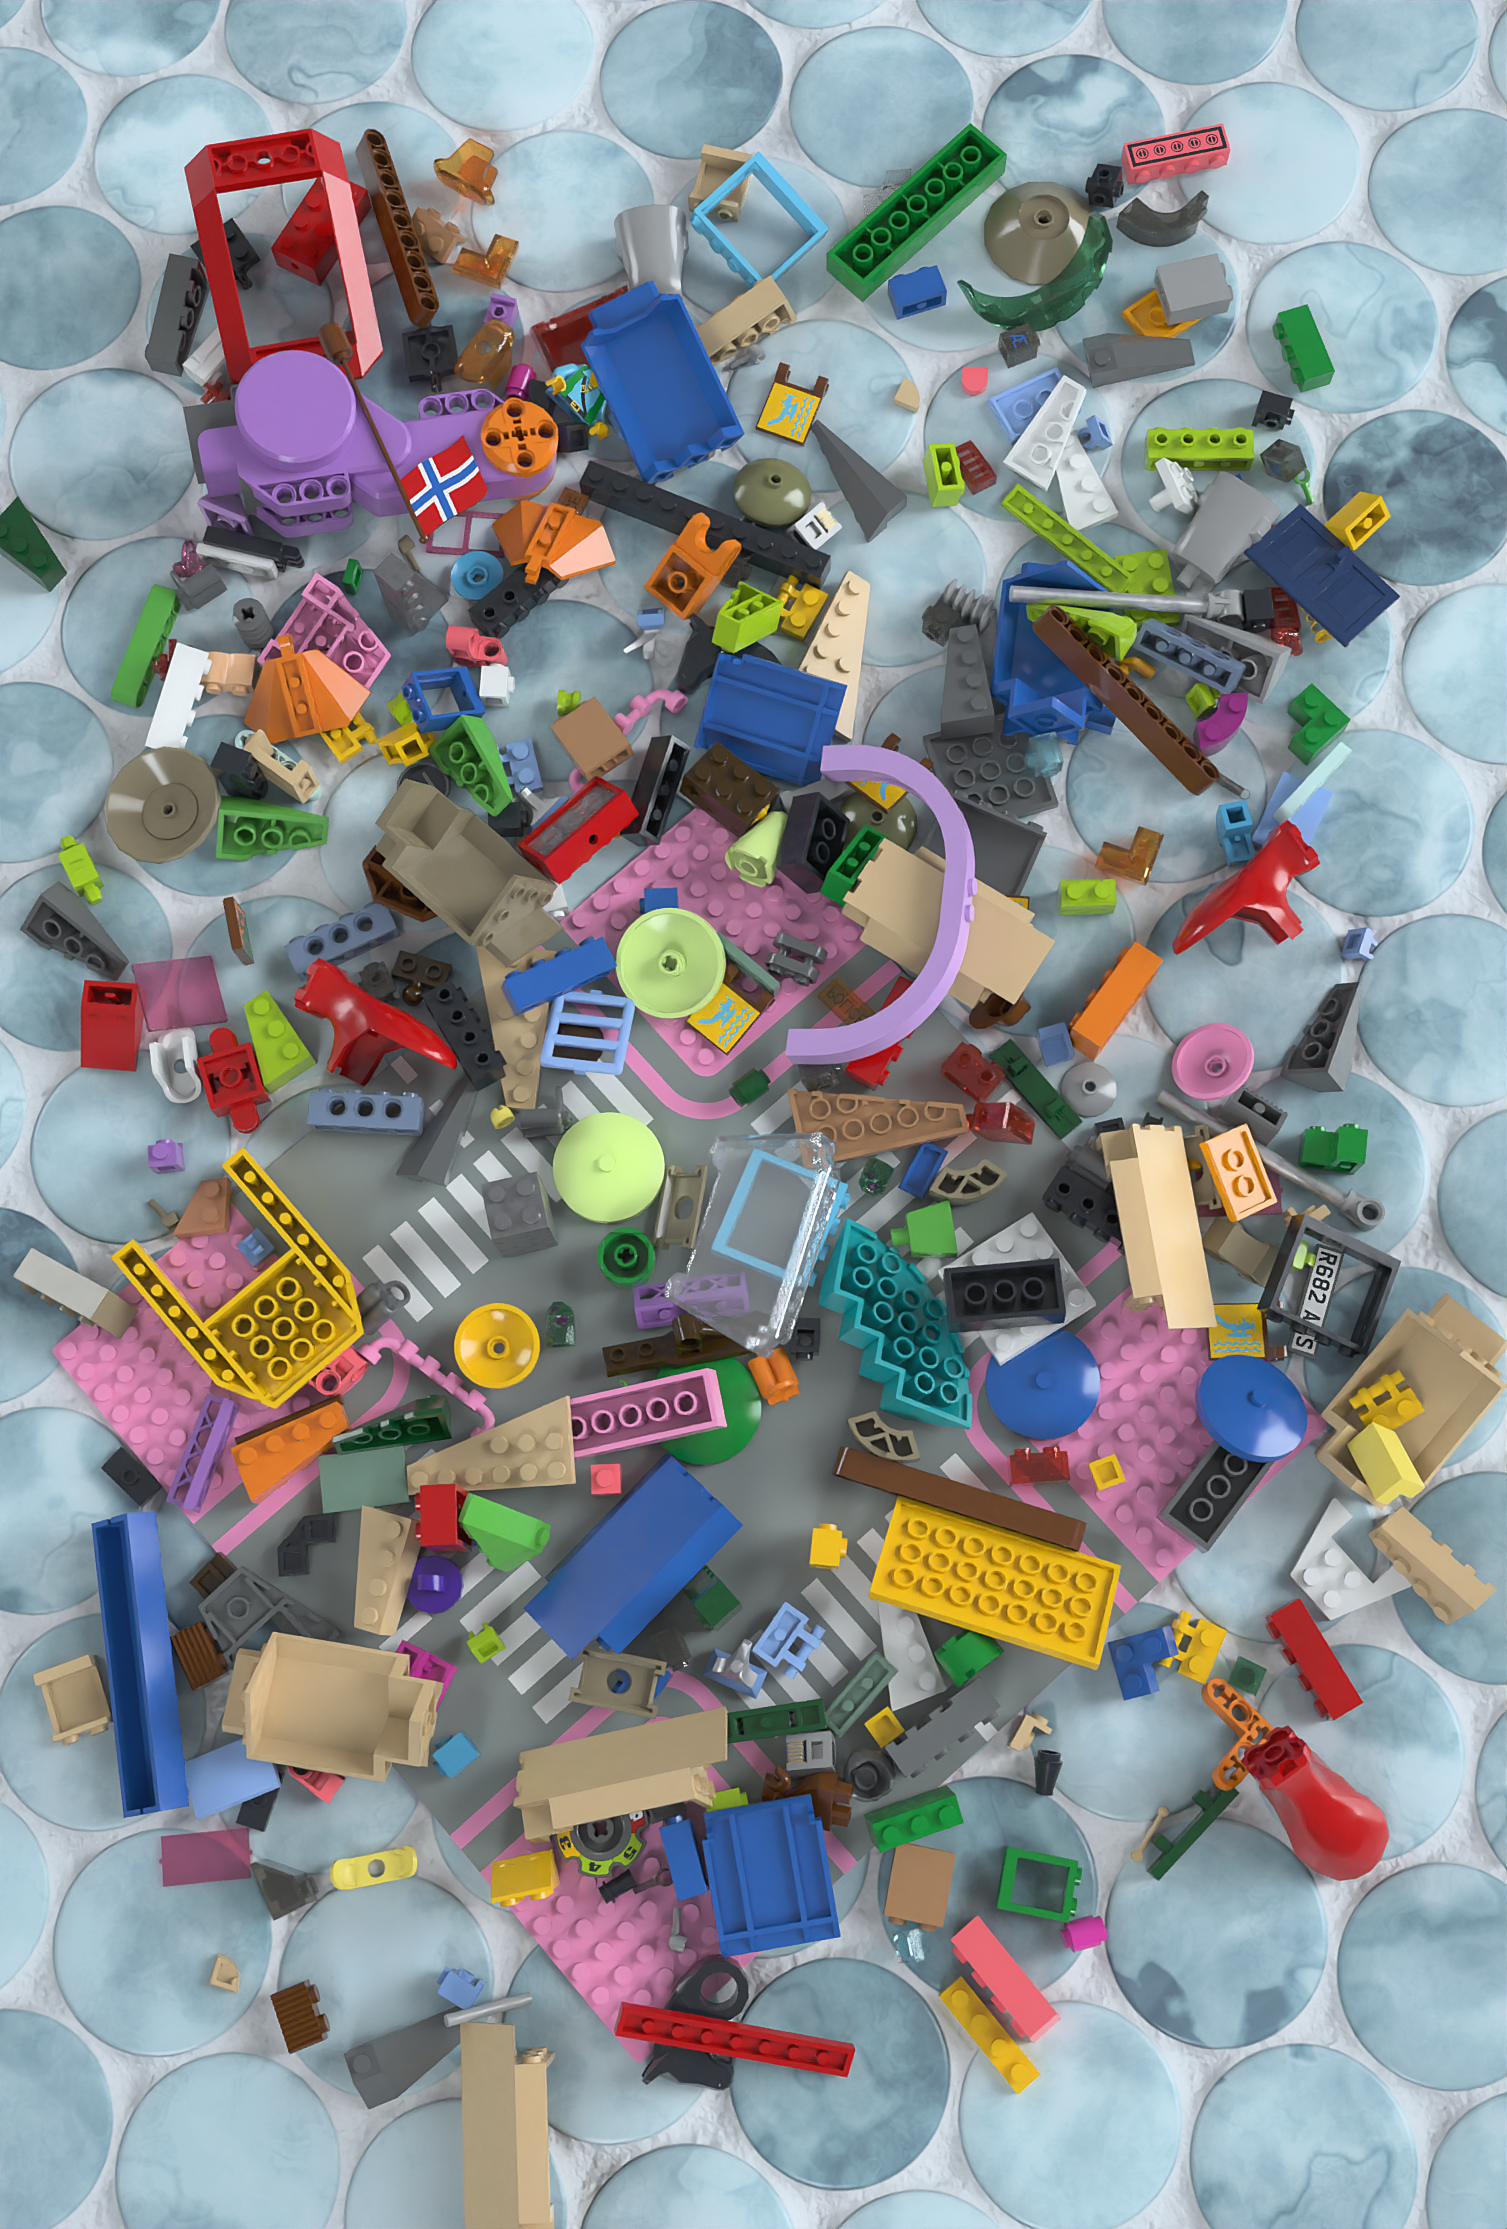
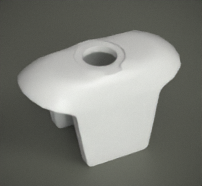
[149,1027,201,1103]

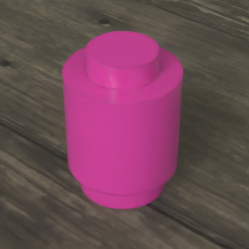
[505,363,537,401]
[1060,1915,1107,1953]

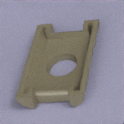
[1182,1124,1223,1210]
[652,1165,709,1250]
[568,1646,667,1719]

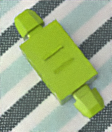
[58,835,104,905]

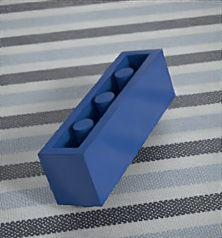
[501,937,617,1017]

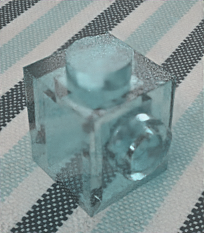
[1025,732,1064,778]

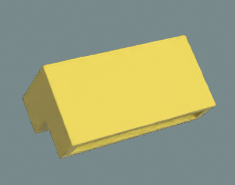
[1346,1422,1425,1505]

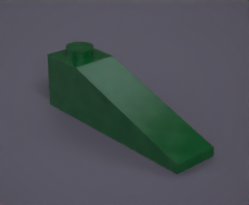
[332,1395,452,1455]

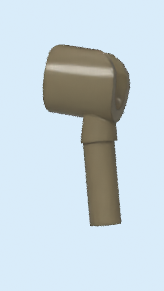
[398,535,421,573]
[148,1199,181,1230]

